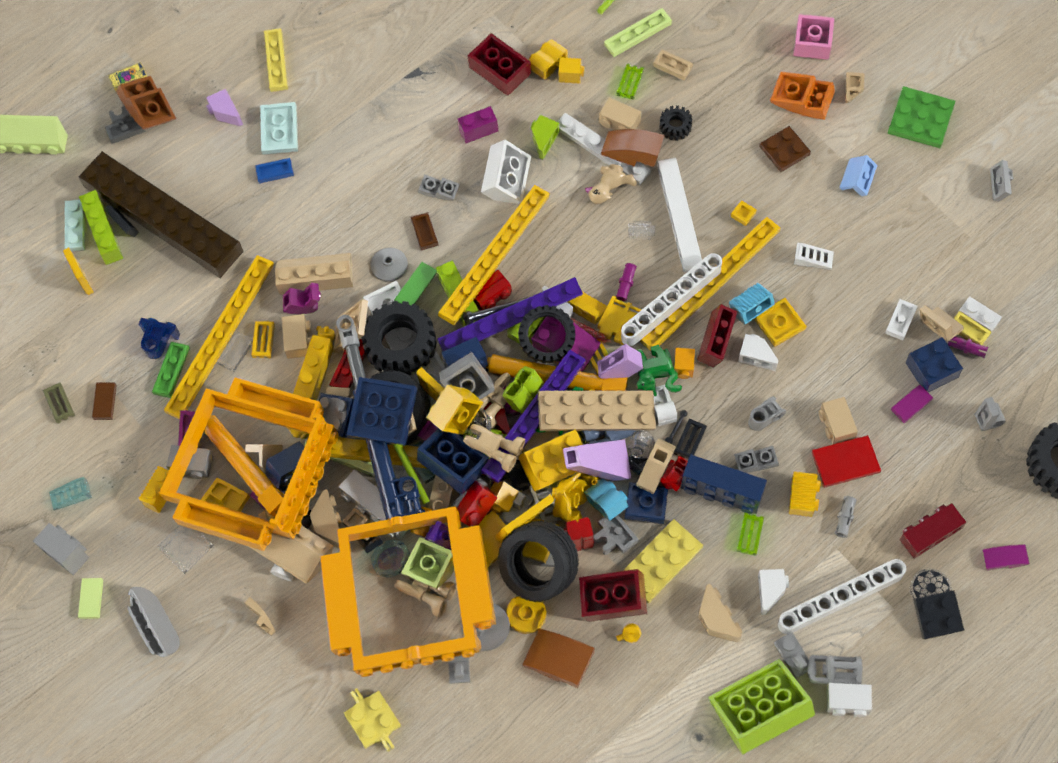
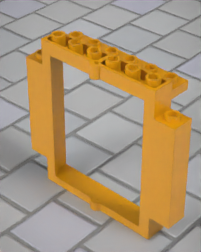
[159,377,338,551]
[320,506,496,677]

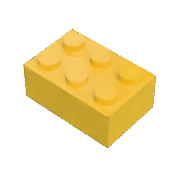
[518,429,583,492]

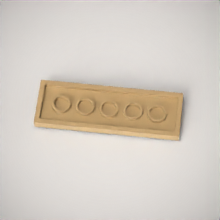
[538,391,656,431]

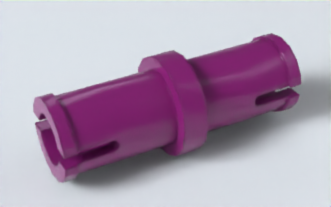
[616,263,637,302]
[948,336,989,358]

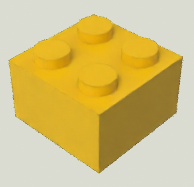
[426,385,484,435]

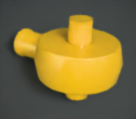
[316,326,335,341]
[581,473,599,485]
[616,623,641,643]

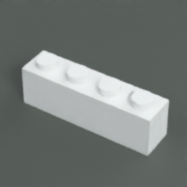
[339,470,408,540]

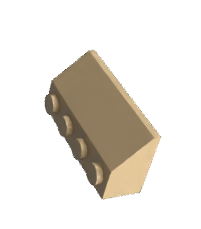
[275,253,353,295]
[248,509,334,584]

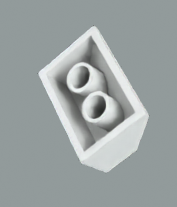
[481,140,531,204]

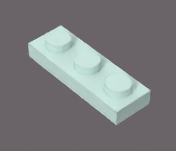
[65,199,85,251]

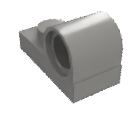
[974,397,1006,431]

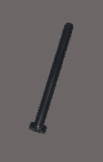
[463,296,531,325]

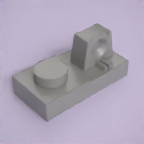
[990,160,1013,202]
[500,492,534,525]
[774,632,809,679]
[448,656,470,684]

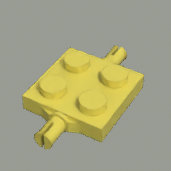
[344,688,401,752]

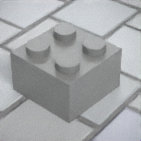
[439,352,495,399]
[33,523,89,576]

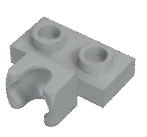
[593,515,639,555]

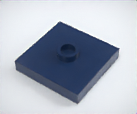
[625,482,668,524]

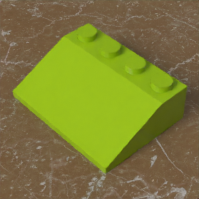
[708,659,815,755]

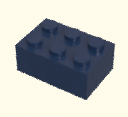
[417,428,489,495]

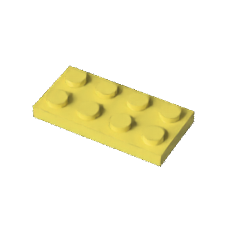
[623,519,703,603]

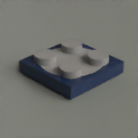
[319,393,354,437]

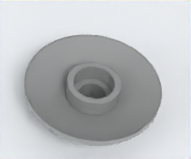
[371,248,408,281]

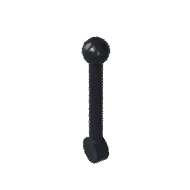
[665,410,688,444]

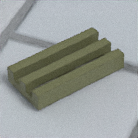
[43,382,75,424]

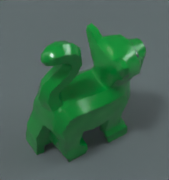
[636,345,682,396]

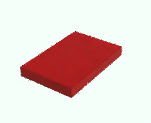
[811,435,881,488]

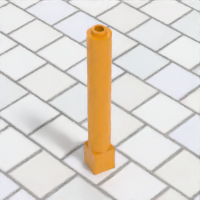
[486,354,628,391]
[204,415,284,517]

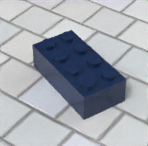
[681,454,767,514]

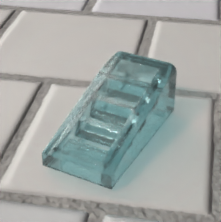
[49,477,92,511]

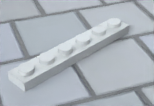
[557,113,651,186]

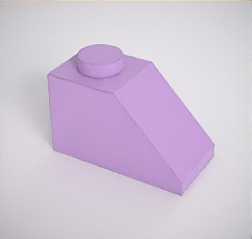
[206,89,243,126]
[597,344,643,379]

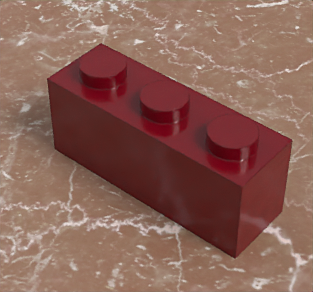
[697,304,738,368]
[900,503,967,559]

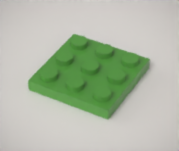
[888,86,956,148]

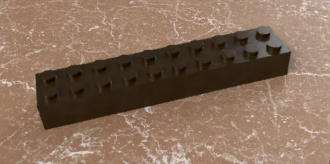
[78,151,244,278]

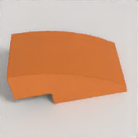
[770,72,835,120]

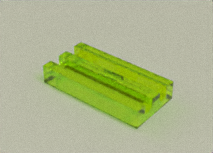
[617,64,644,100]
[737,513,764,556]

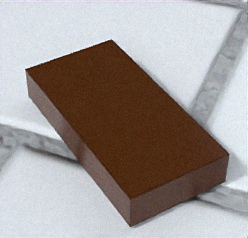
[411,212,439,251]
[92,382,117,420]

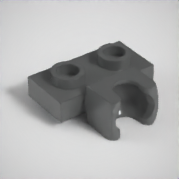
[105,106,146,144]

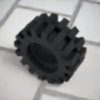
[660,105,692,141]

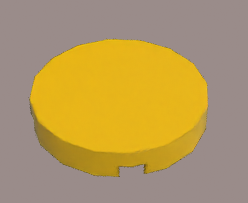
[506,596,547,634]

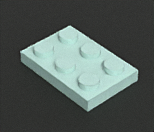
[260,102,298,155]

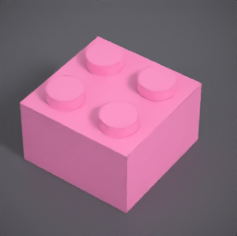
[793,14,834,60]

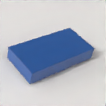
[255,158,294,184]

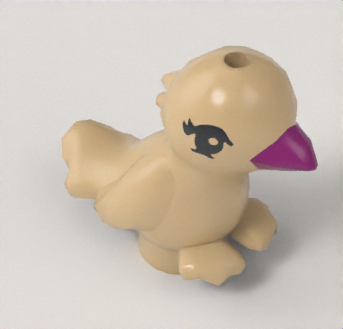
[585,164,637,204]

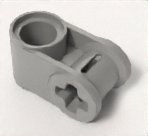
[748,396,786,431]

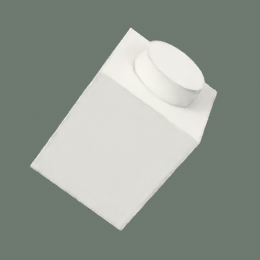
[738,334,778,371]
[758,569,789,615]

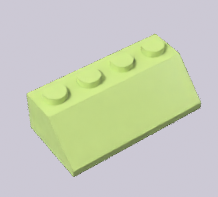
[0,115,68,155]

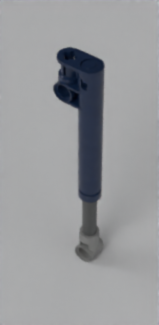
[336,315,425,520]

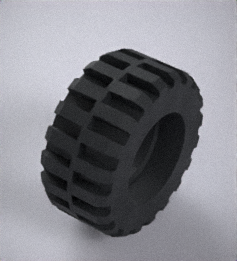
[361,301,437,376]
[1026,422,1058,498]

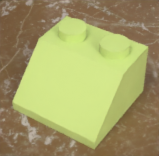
[401,537,454,589]

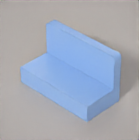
[840,155,877,196]

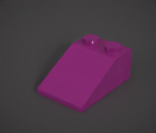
[531,316,601,372]

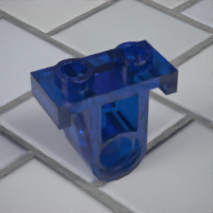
[139,318,180,359]

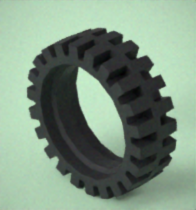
[518,305,575,364]

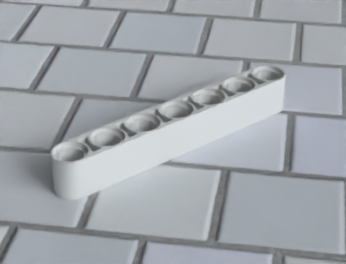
[657,158,702,272]
[621,253,722,346]
[778,559,906,634]

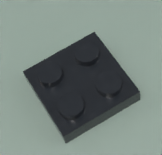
[913,590,965,640]

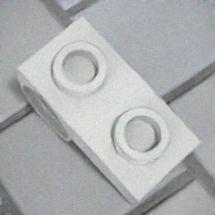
[653,385,677,426]

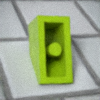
[531,115,560,160]

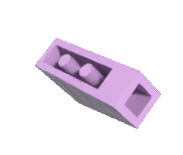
[563,440,631,481]

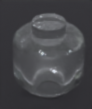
[627,430,655,459]

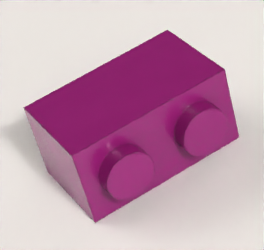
[457,106,499,144]

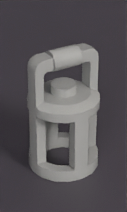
[808,655,862,684]

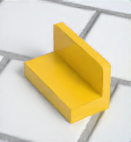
[567,292,607,325]

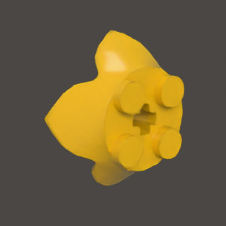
[552,472,590,522]

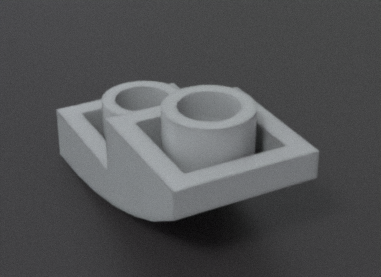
[418,174,459,201]
[734,446,779,473]

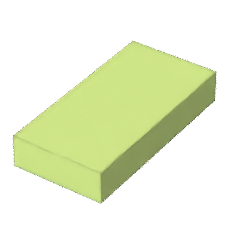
[78,578,103,619]

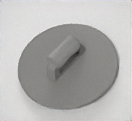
[462,603,510,651]

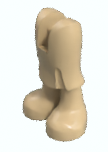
[475,372,511,430]
[463,424,525,472]
[394,573,457,618]

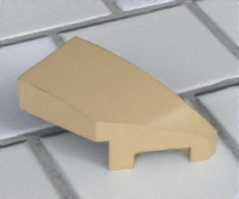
[845,72,865,103]
[342,508,370,541]
[245,597,275,636]

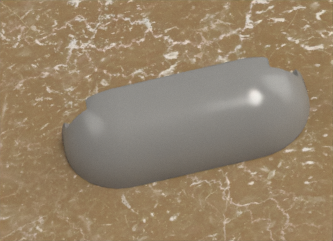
[128,587,180,657]

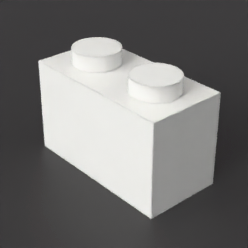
[827,683,872,717]

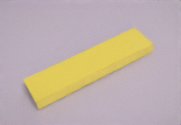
[264,28,288,92]

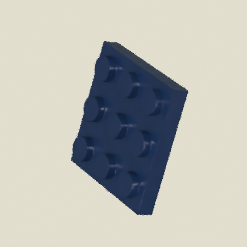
[347,377,418,446]

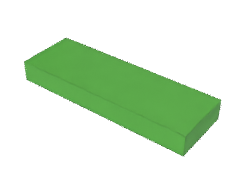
[394,262,437,306]
[152,342,190,398]

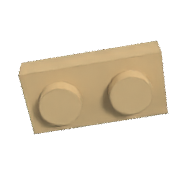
[653,50,693,81]

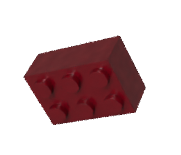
[467,33,531,96]
[579,569,647,622]

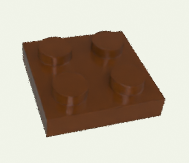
[759,126,811,172]

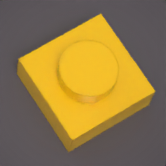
[731,200,757,226]

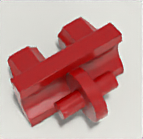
[660,456,688,492]

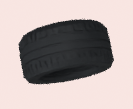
[370,370,431,445]
[498,520,579,602]

